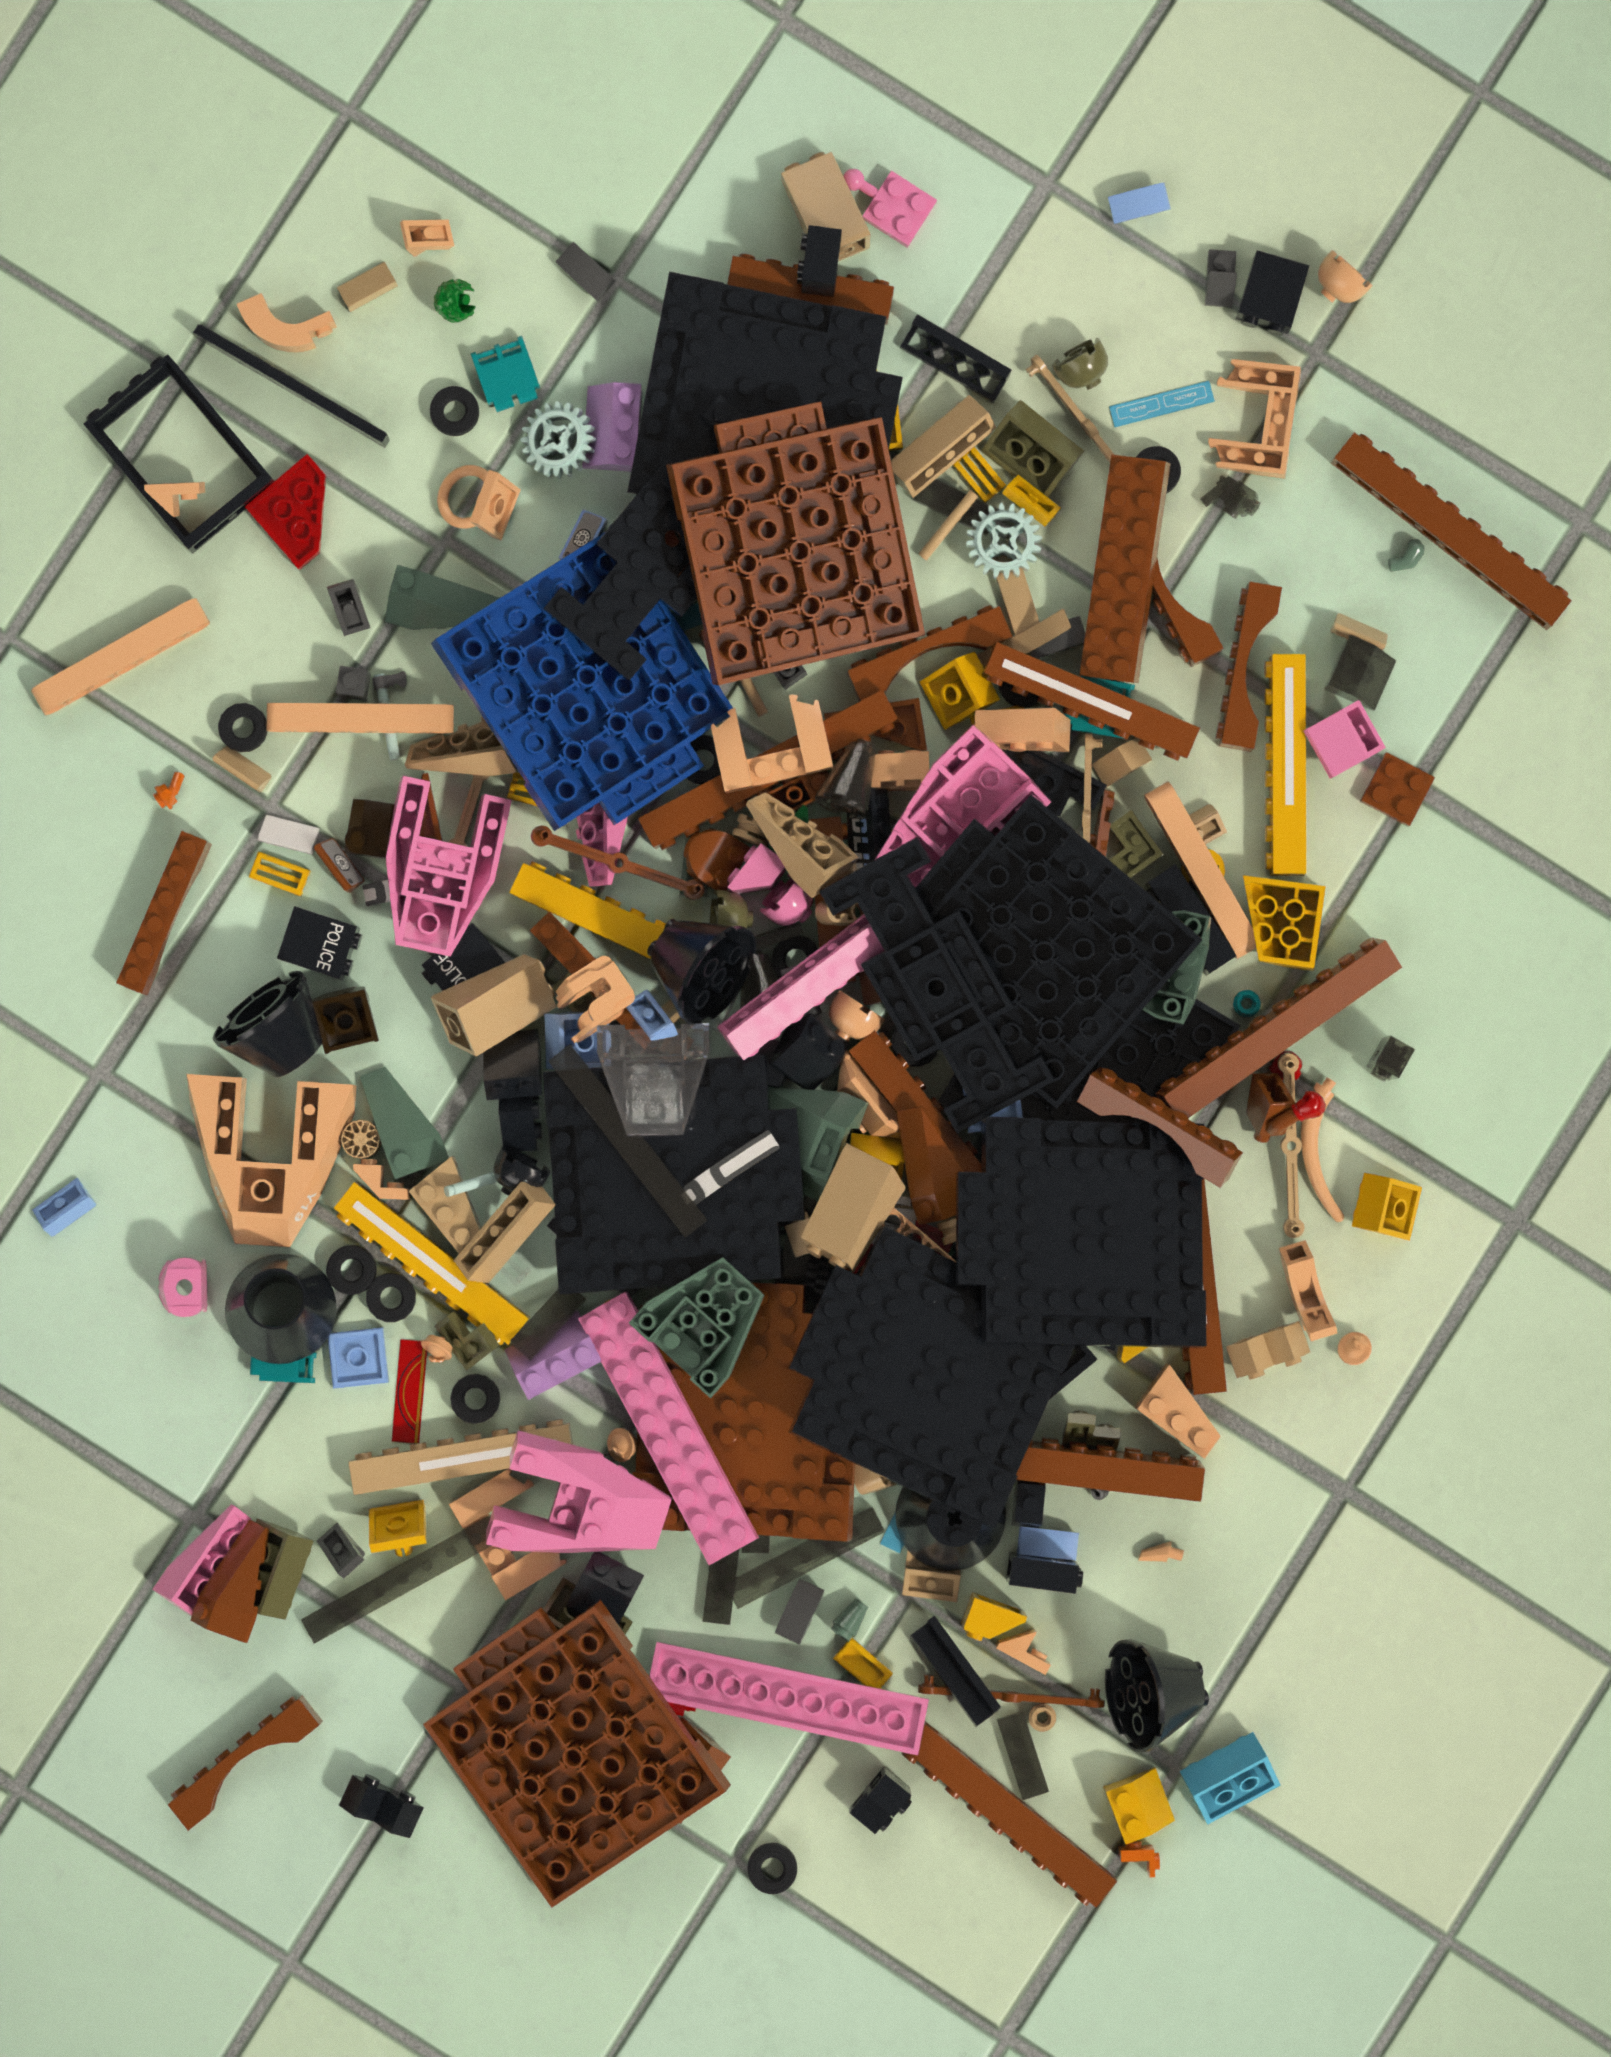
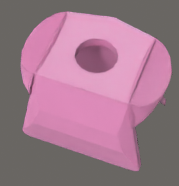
[158,1258,208,1317]

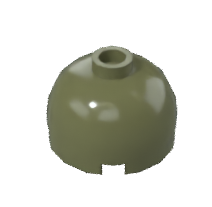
[1052,338,1108,390]
[709,890,753,928]

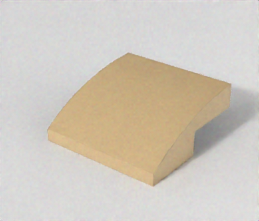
[902,1550,961,1602]

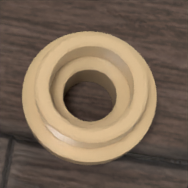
[1028,1703,1056,1732]

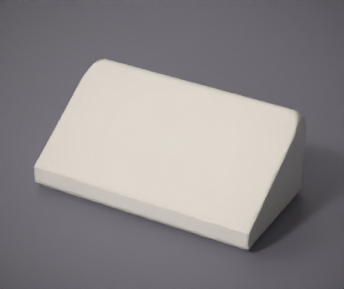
[258,815,320,855]

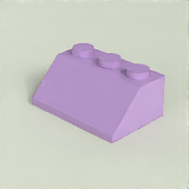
[582,382,642,472]
[505,1311,601,1400]

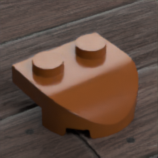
[683,828,750,890]

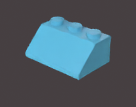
[1180,1732,1281,1825]

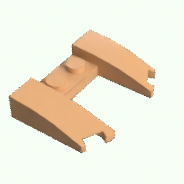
[1208,359,1301,479]
[711,694,834,794]
[449,1468,567,1601]

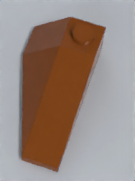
[897,1105,967,1224]
[190,1520,269,1643]

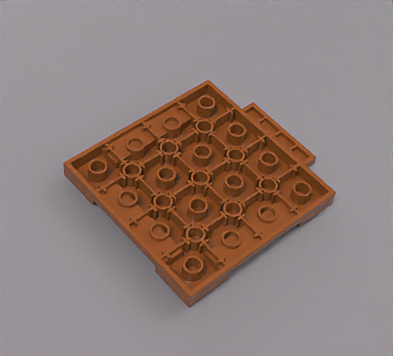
[666,402,925,685]
[632,1282,855,1542]
[423,1600,731,1908]

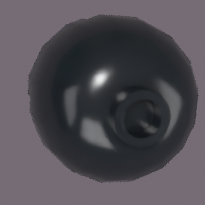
[493,1146,551,1196]

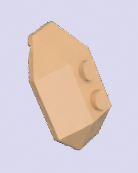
[837,1050,901,1139]

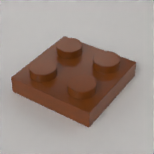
[1360,752,1435,827]

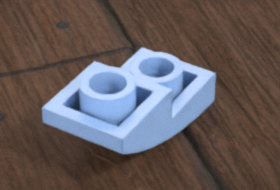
[1108,182,1171,224]
[1017,1526,1079,1561]

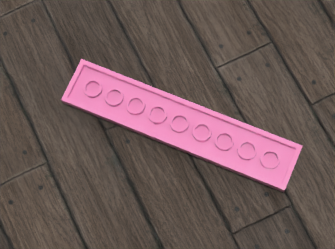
[578,1291,759,1565]
[650,1642,929,1755]

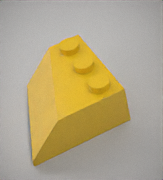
[1243,875,1326,971]

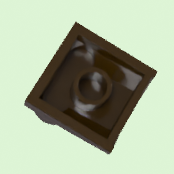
[344,799,395,859]
[312,987,379,1054]

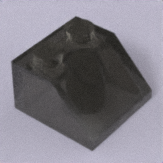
[1324,635,1396,711]

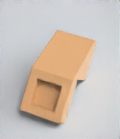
[353,1159,411,1200]

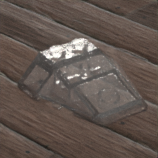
[597,1023,710,1136]

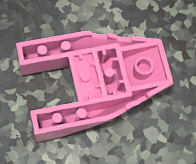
[386,776,512,956]
[486,1431,672,1553]

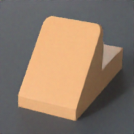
[400,220,454,257]
[144,482,205,517]
[995,1629,1051,1675]

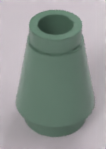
[831,1598,868,1642]

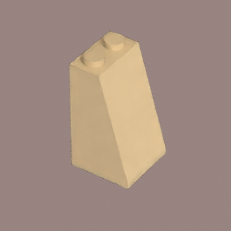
[781,152,871,261]
[431,954,557,1057]
[801,1143,906,1272]

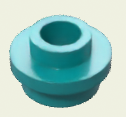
[1233,990,1261,1017]

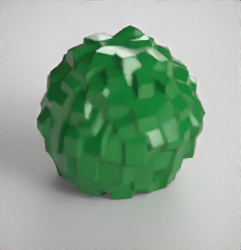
[433,279,476,323]

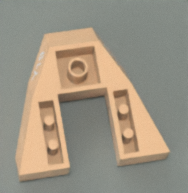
[187,1074,357,1247]

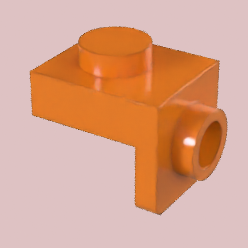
[1118,1841,1160,1878]

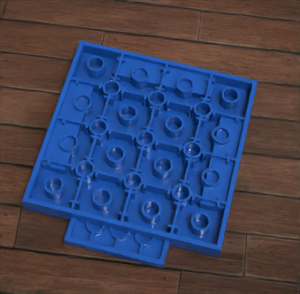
[431,532,733,831]

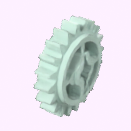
[520,401,597,479]
[966,503,1042,580]

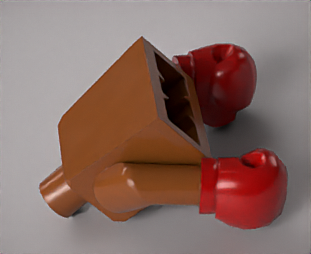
[1246,1050,1326,1143]

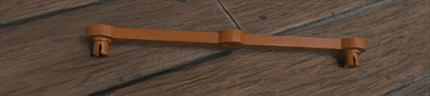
[531,825,705,900]
[918,1675,1105,1708]

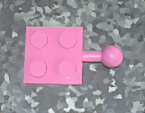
[843,169,937,248]

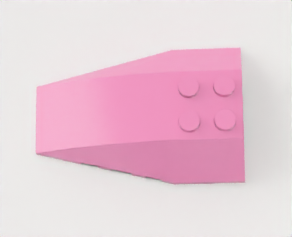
[875,725,1051,888]

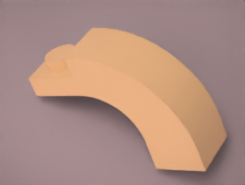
[237,293,337,352]
[1279,1240,1337,1341]

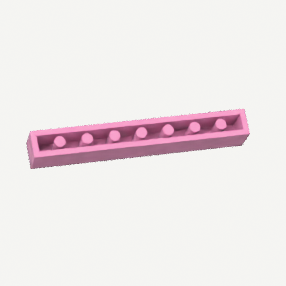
[717,914,884,1060]

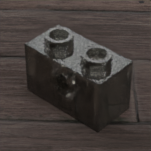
[1366,1036,1415,1082]

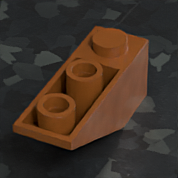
[767,770,837,813]

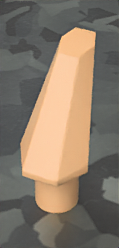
[1138,1541,1184,1562]

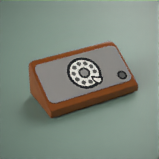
[314,838,365,893]

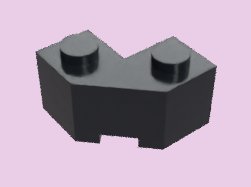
[339,1774,424,1838]

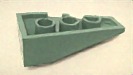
[385,565,499,630]
[359,1067,449,1180]

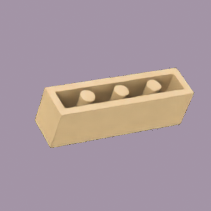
[891,395,996,498]
[454,1182,556,1283]

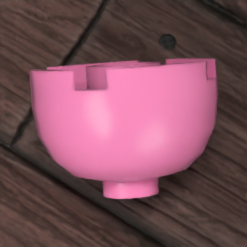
[760,874,813,926]

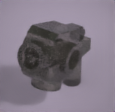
[1200,476,1261,519]

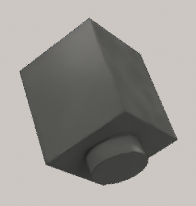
[336,666,371,701]

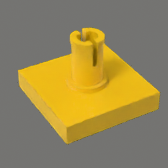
[369,1499,427,1557]

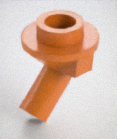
[153,772,185,810]

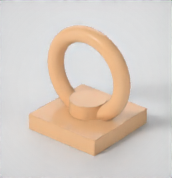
[437,465,521,540]

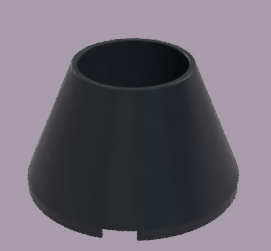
[213,971,323,1077]
[225,1254,337,1364]

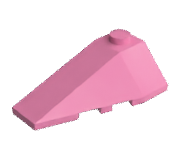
[576,803,628,887]
[152,1504,251,1616]

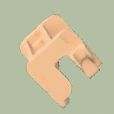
[555,956,635,1043]

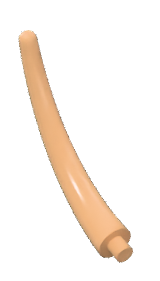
[1301,1077,1344,1222]

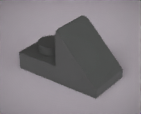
[1205,249,1237,308]
[327,579,370,636]
[317,1523,365,1579]

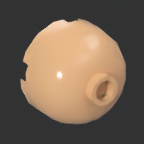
[1318,250,1373,303]
[829,990,885,1041]

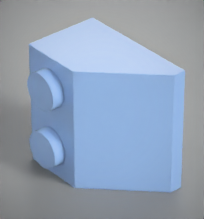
[544,1012,610,1070]

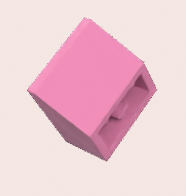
[1304,700,1386,779]
[727,843,786,894]

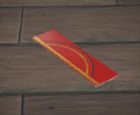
[392,1339,427,1444]

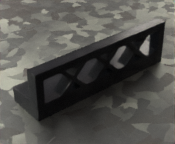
[900,314,1012,403]
[910,1615,1001,1727]

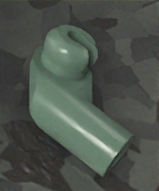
[1388,539,1425,572]

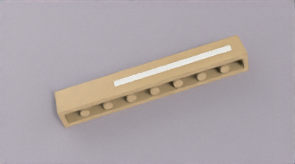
[349,1419,573,1495]

